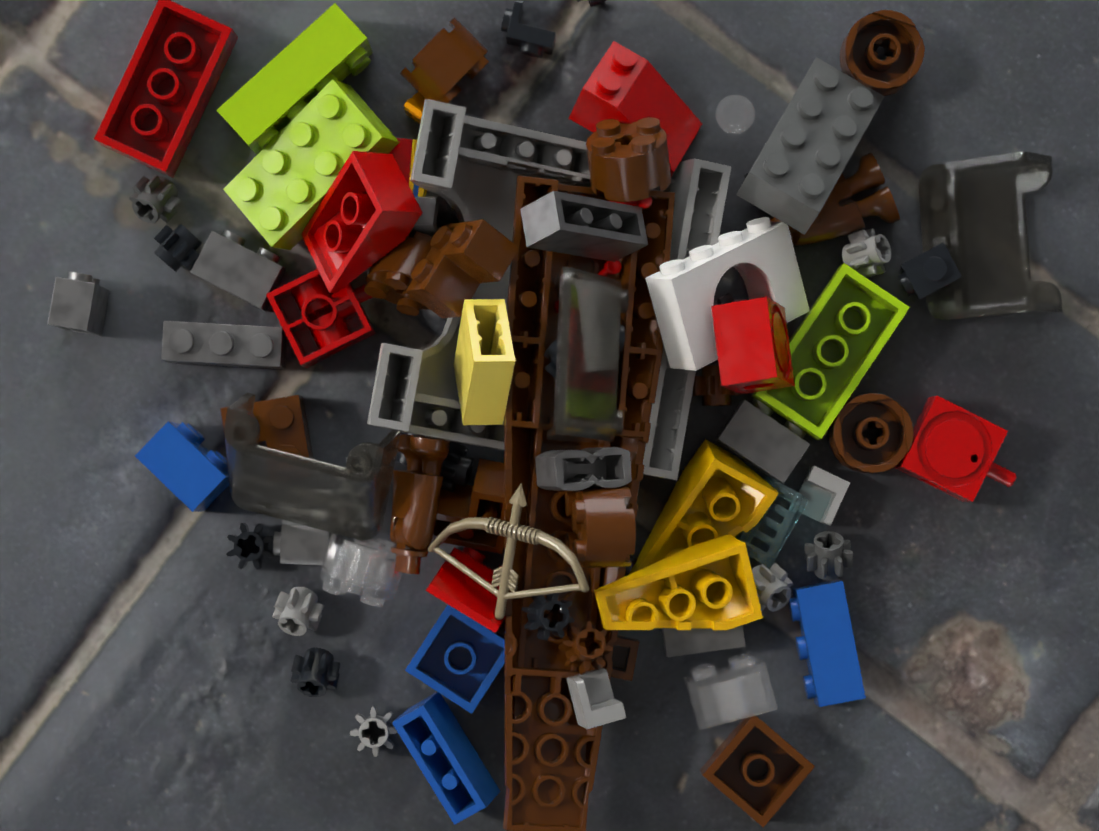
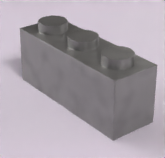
[520,191,648,262]
[161,321,287,369]

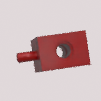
[266,269,376,368]
[711,297,795,394]
[894,395,1017,502]

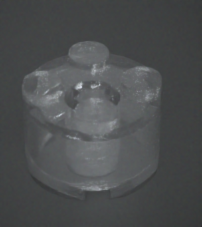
[319,529,403,607]

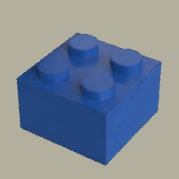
[135,421,236,512]
[405,604,505,714]

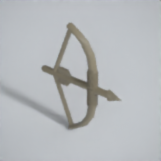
[428,483,589,620]

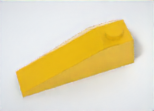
[629,439,779,574]
[594,534,763,630]

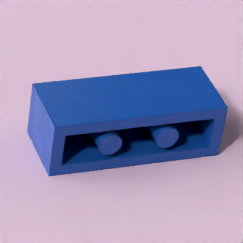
[788,580,866,707]
[392,692,501,825]

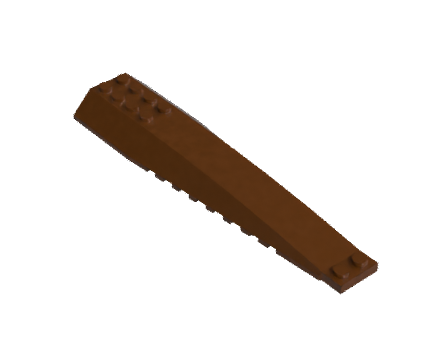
[503,176,675,831]

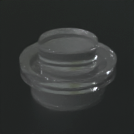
[716,95,755,134]

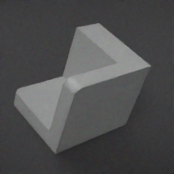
[792,466,850,526]
[566,668,626,729]

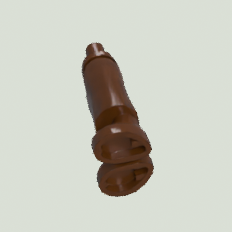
[770,153,900,247]
[387,433,450,575]

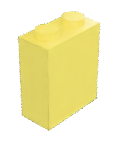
[454,299,515,425]

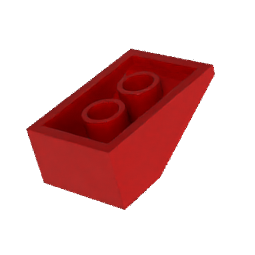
[568,41,703,177]
[301,151,423,293]
[426,547,505,633]

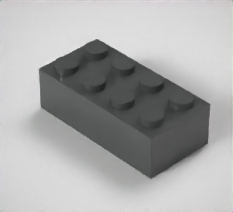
[736,57,885,235]

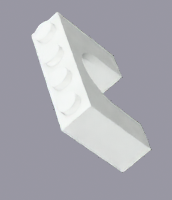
[645,217,810,371]

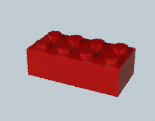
[94,0,238,178]

